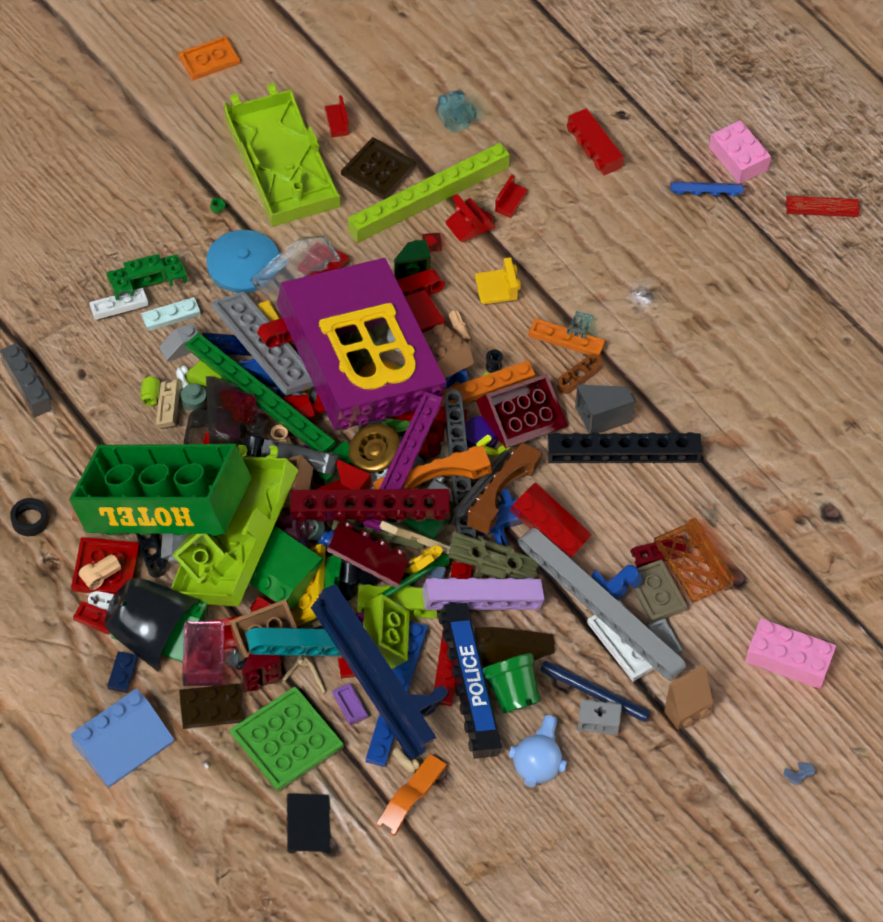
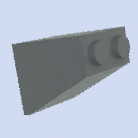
[575,385,636,434]

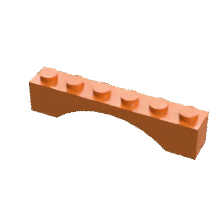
[373,445,492,489]

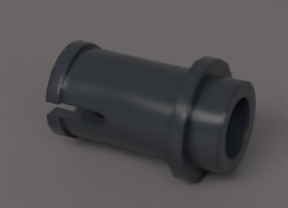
[340,583,355,600]

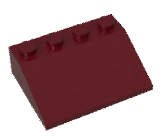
[476,374,568,449]
[327,520,409,588]

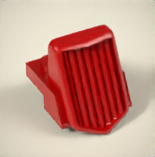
[445,194,496,242]

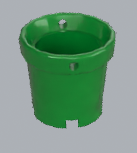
[482,653,542,714]

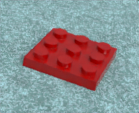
[71,537,140,596]

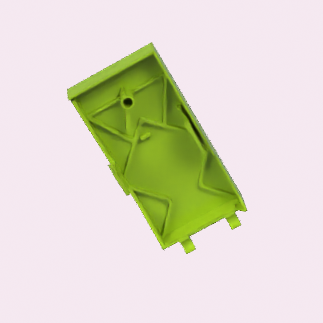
[224,83,340,227]
[171,445,298,607]

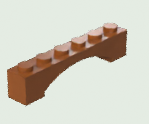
[466,443,542,535]

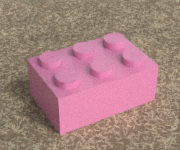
[709,120,771,184]

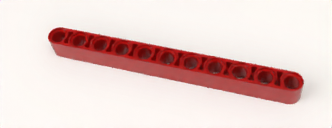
[257,269,445,348]

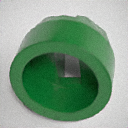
[210,198,225,214]

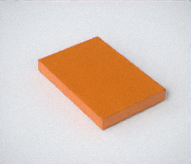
[178,36,240,81]

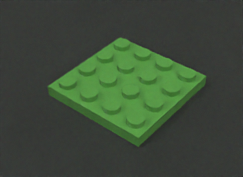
[229,687,344,792]

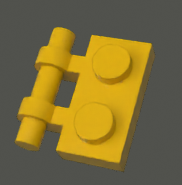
[404,545,443,575]

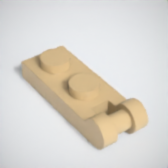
[156,379,182,429]

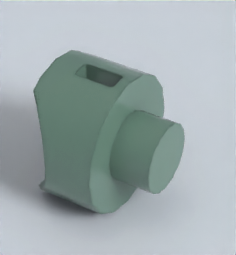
[181,384,207,410]
[299,520,325,541]

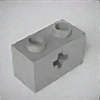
[578,699,621,735]

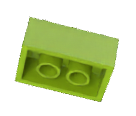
[363,594,410,669]

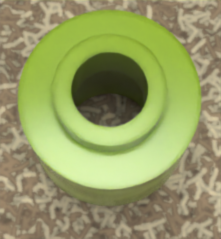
[140,376,161,406]

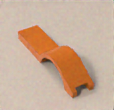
[377,754,447,836]

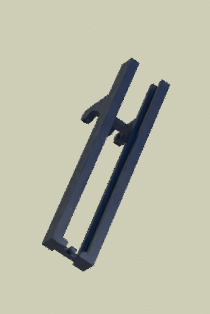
[311,584,448,761]

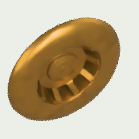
[349,424,400,473]

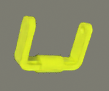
[476,435,510,457]

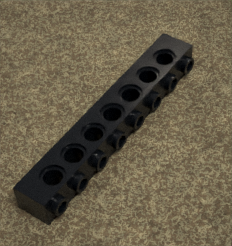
[547,432,702,463]

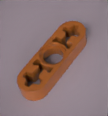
[557,354,602,394]

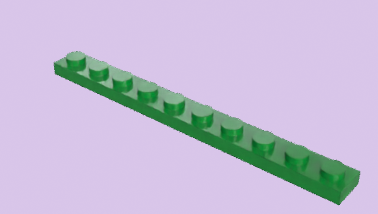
[185,333,335,452]

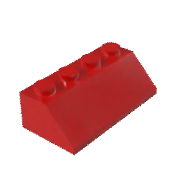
[509,482,592,558]

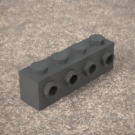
[0,343,52,418]

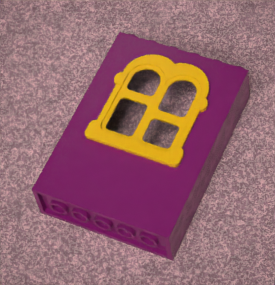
[276,258,446,431]

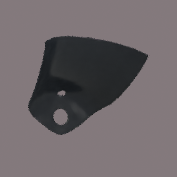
[104,578,200,672]

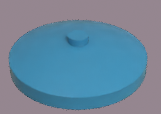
[206,230,280,293]

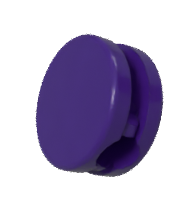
[465,416,498,449]

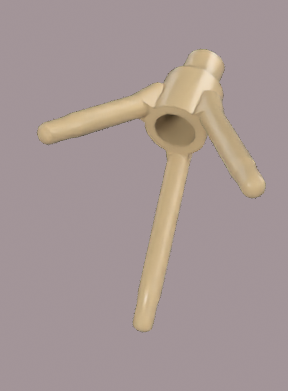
[283,656,326,693]

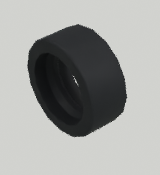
[10,498,48,537]

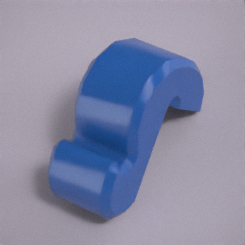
[592,565,642,600]

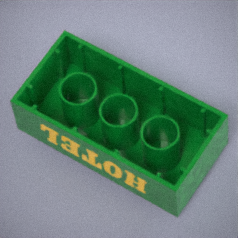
[69,444,251,536]

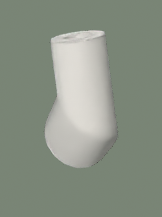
[176,365,189,389]

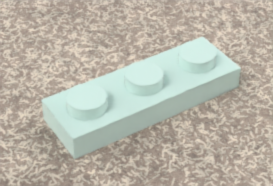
[141,297,200,331]

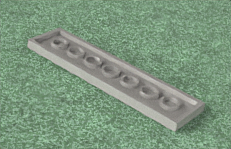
[211,292,314,395]

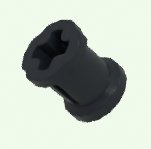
[485,349,503,373]

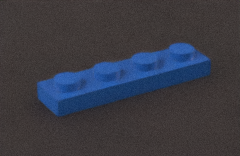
[670,181,743,196]

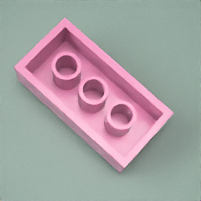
[745,618,836,689]

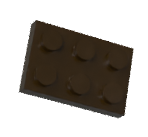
[179,683,243,729]

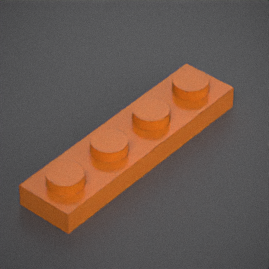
[528,318,605,356]

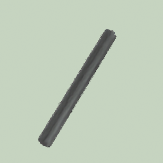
[453,450,511,518]

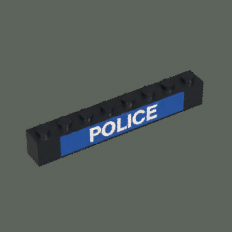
[438,603,502,759]

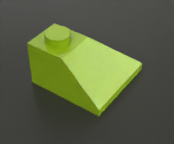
[172,534,225,584]

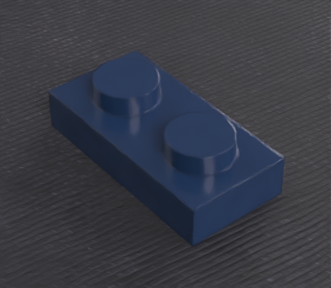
[107,651,138,693]

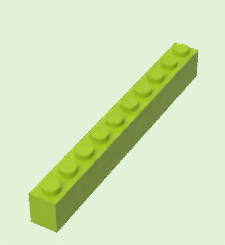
[348,143,510,243]

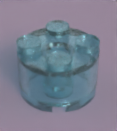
[435,90,477,132]

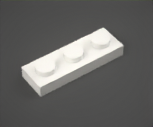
[89,288,148,320]

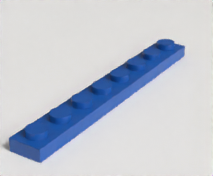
[365,621,428,767]

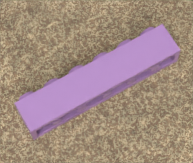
[422,578,544,610]

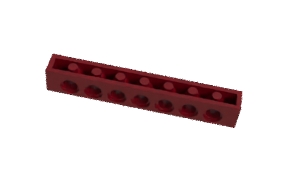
[291,489,450,522]

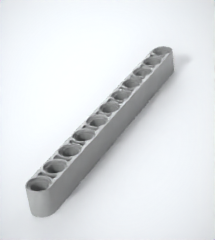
[518,528,686,680]

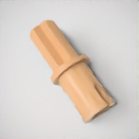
[449,310,471,344]

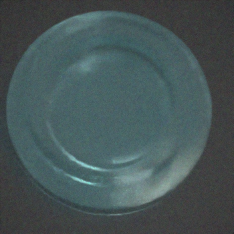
[224,648,240,668]

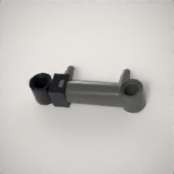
[244,434,339,475]

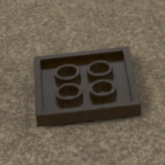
[341,137,416,200]

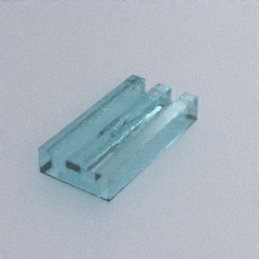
[567,311,594,339]

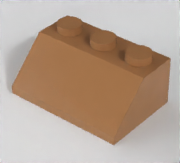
[230,599,297,660]

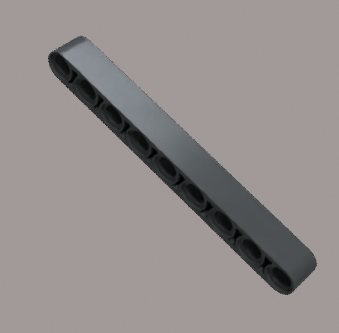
[444,390,476,551]

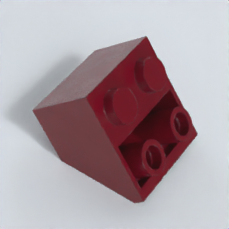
[242,653,282,693]

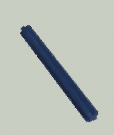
[540,661,650,722]

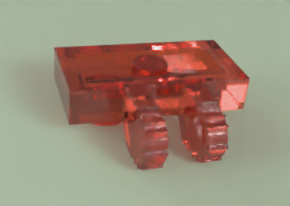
[220,389,258,425]

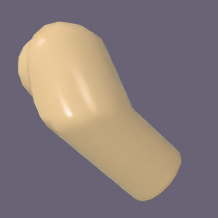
[392,748,420,773]

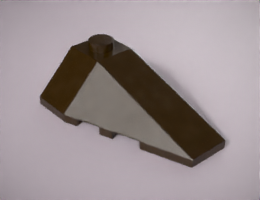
[474,627,555,668]

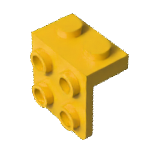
[475,257,521,304]

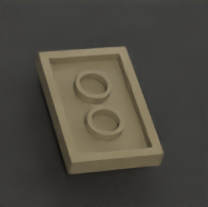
[631,559,687,623]

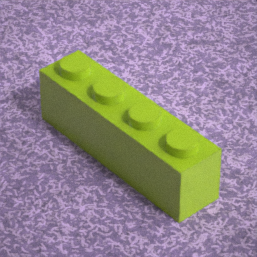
[358,585,437,619]

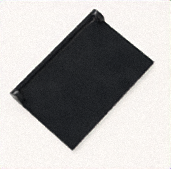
[287,793,330,853]

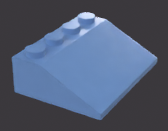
[70,688,175,788]

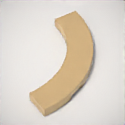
[380,521,450,555]

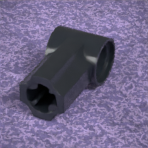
[340,562,378,585]

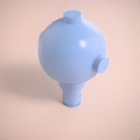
[509,715,567,787]

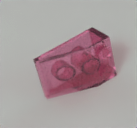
[182,622,225,686]

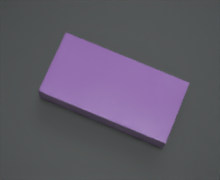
[332,683,368,726]

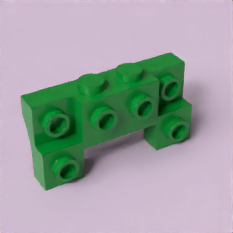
[106,254,188,301]

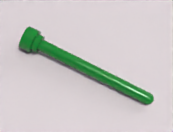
[378,552,450,598]

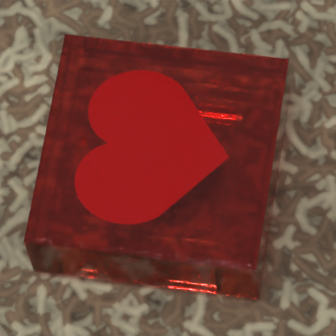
[422,233,442,252]

